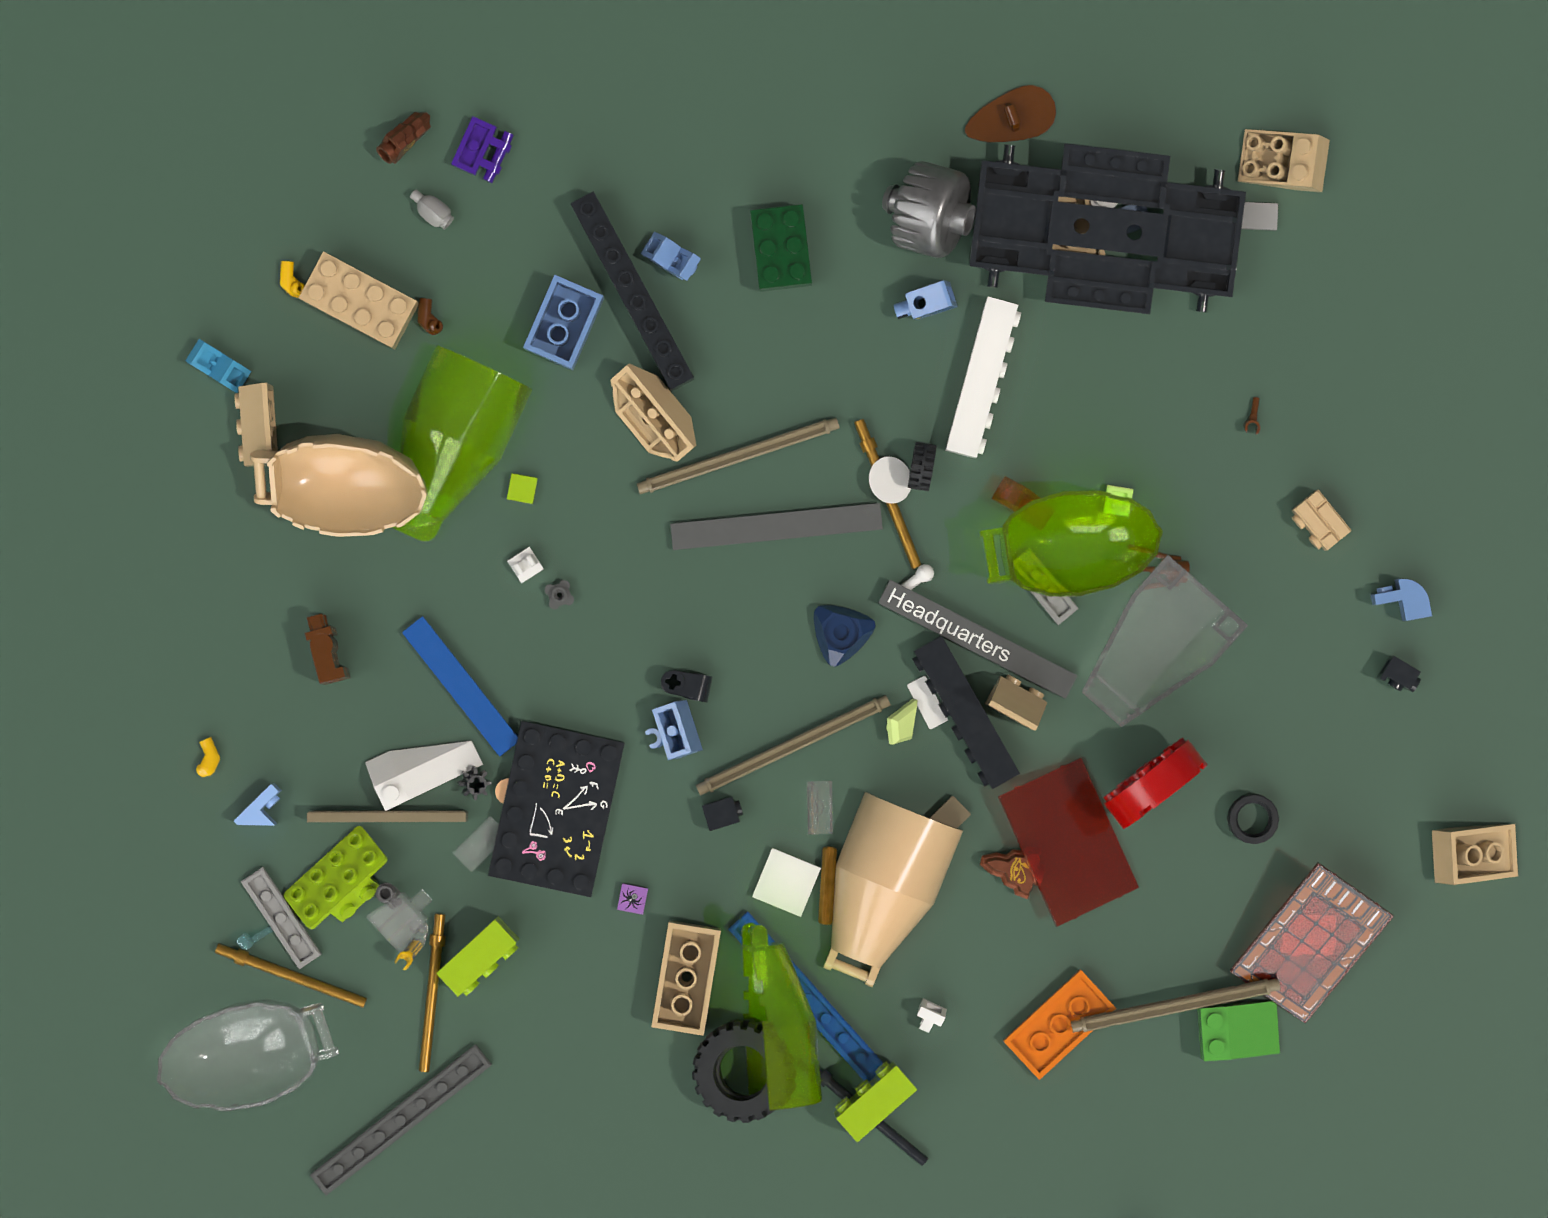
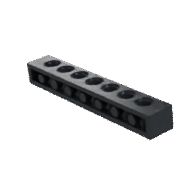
[571,191,694,392]

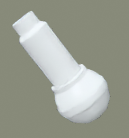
[901,564,934,590]

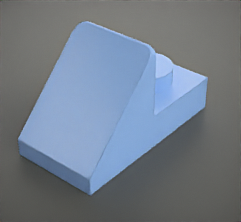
[234,783,282,826]

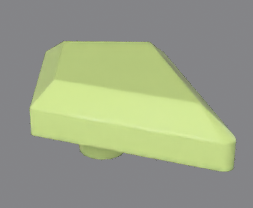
[886,699,918,745]

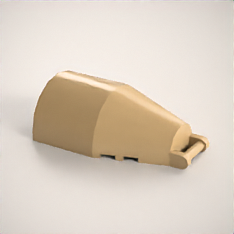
[823,792,963,987]

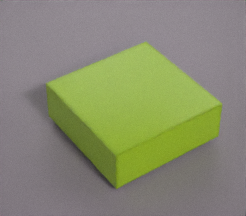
[507,473,538,504]

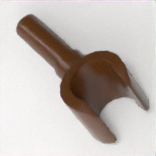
[1244,397,1260,434]

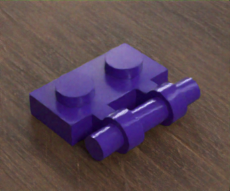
[451,116,514,183]

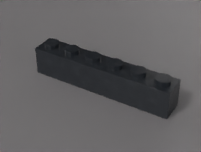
[912,636,1020,789]

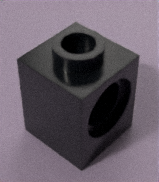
[702,796,743,831]

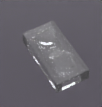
[452,816,499,872]

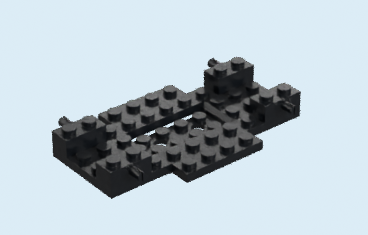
[969,143,1246,314]

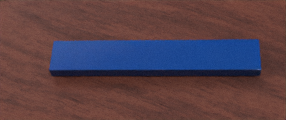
[402,616,518,757]

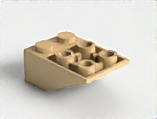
[1238,129,1330,192]

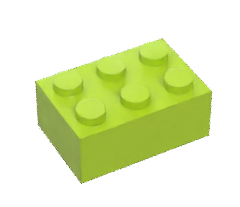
[436,916,520,997]
[834,1061,917,1142]

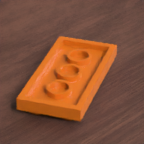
[1003,969,1117,1080]

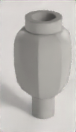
[410,189,454,230]

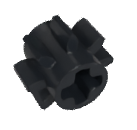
[457,766,492,800]

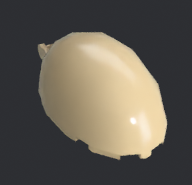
[250,434,428,537]

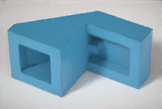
[185,339,251,393]

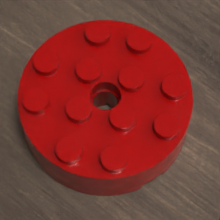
[1103,737,1208,829]

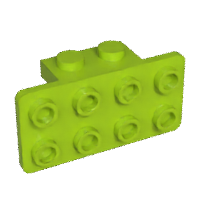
[284,826,387,929]

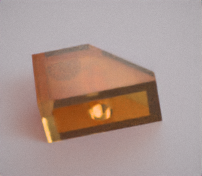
[991,476,1054,530]

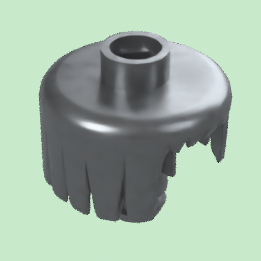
[882,161,976,258]

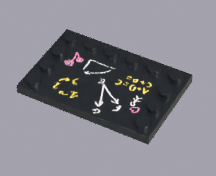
[488,721,625,897]

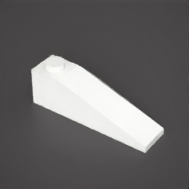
[365,741,483,811]

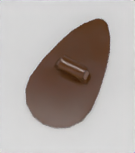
[965,85,1056,143]

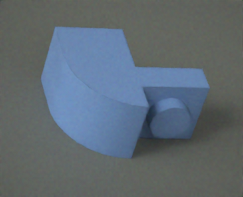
[641,231,701,281]
[1371,579,1432,621]

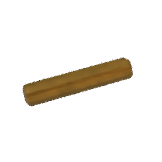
[818,847,837,925]

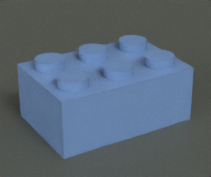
[523,275,604,370]

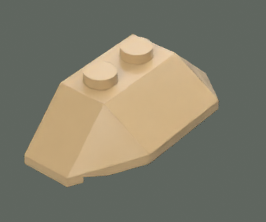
[611,363,696,462]

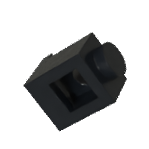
[1377,656,1421,692]

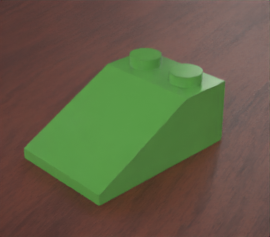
[1197,1001,1280,1061]

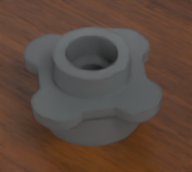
[545,580,574,610]

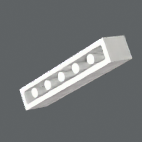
[945,297,1021,459]

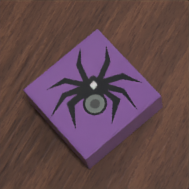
[617,883,648,915]

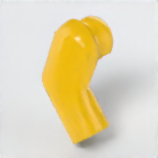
[279,261,305,298]
[196,737,220,777]

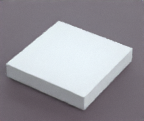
[752,848,821,917]

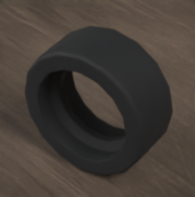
[1227,794,1279,844]

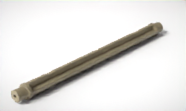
[636,417,840,495]
[696,695,891,796]
[1071,978,1280,1033]

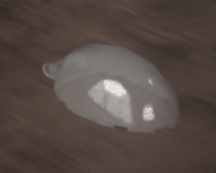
[157,999,339,1111]

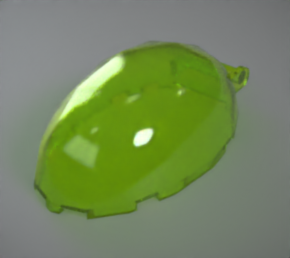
[979,490,1163,597]

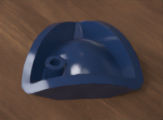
[814,605,876,667]

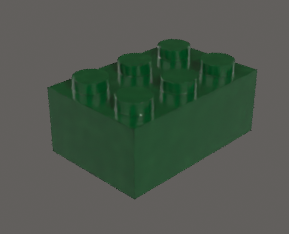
[750,204,812,292]

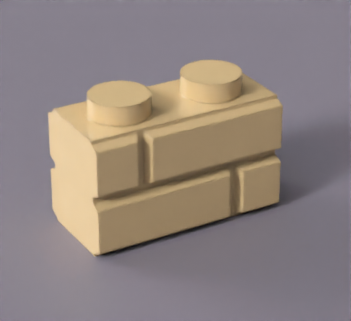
[1291,490,1352,551]

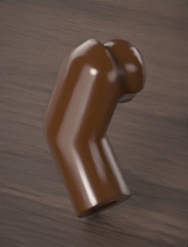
[417,298,443,335]

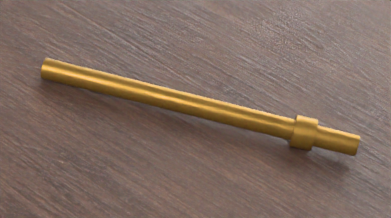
[854,419,922,569]
[419,913,446,1072]
[215,943,367,1008]

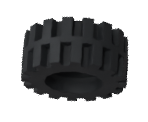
[908,442,937,491]

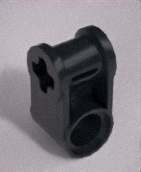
[661,670,713,703]

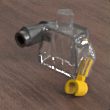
[366,883,432,970]

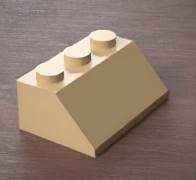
[235,383,278,467]

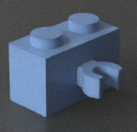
[645,700,703,760]

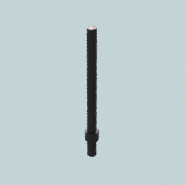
[801,1057,928,1166]

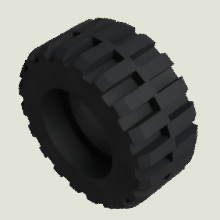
[692,1018,797,1123]

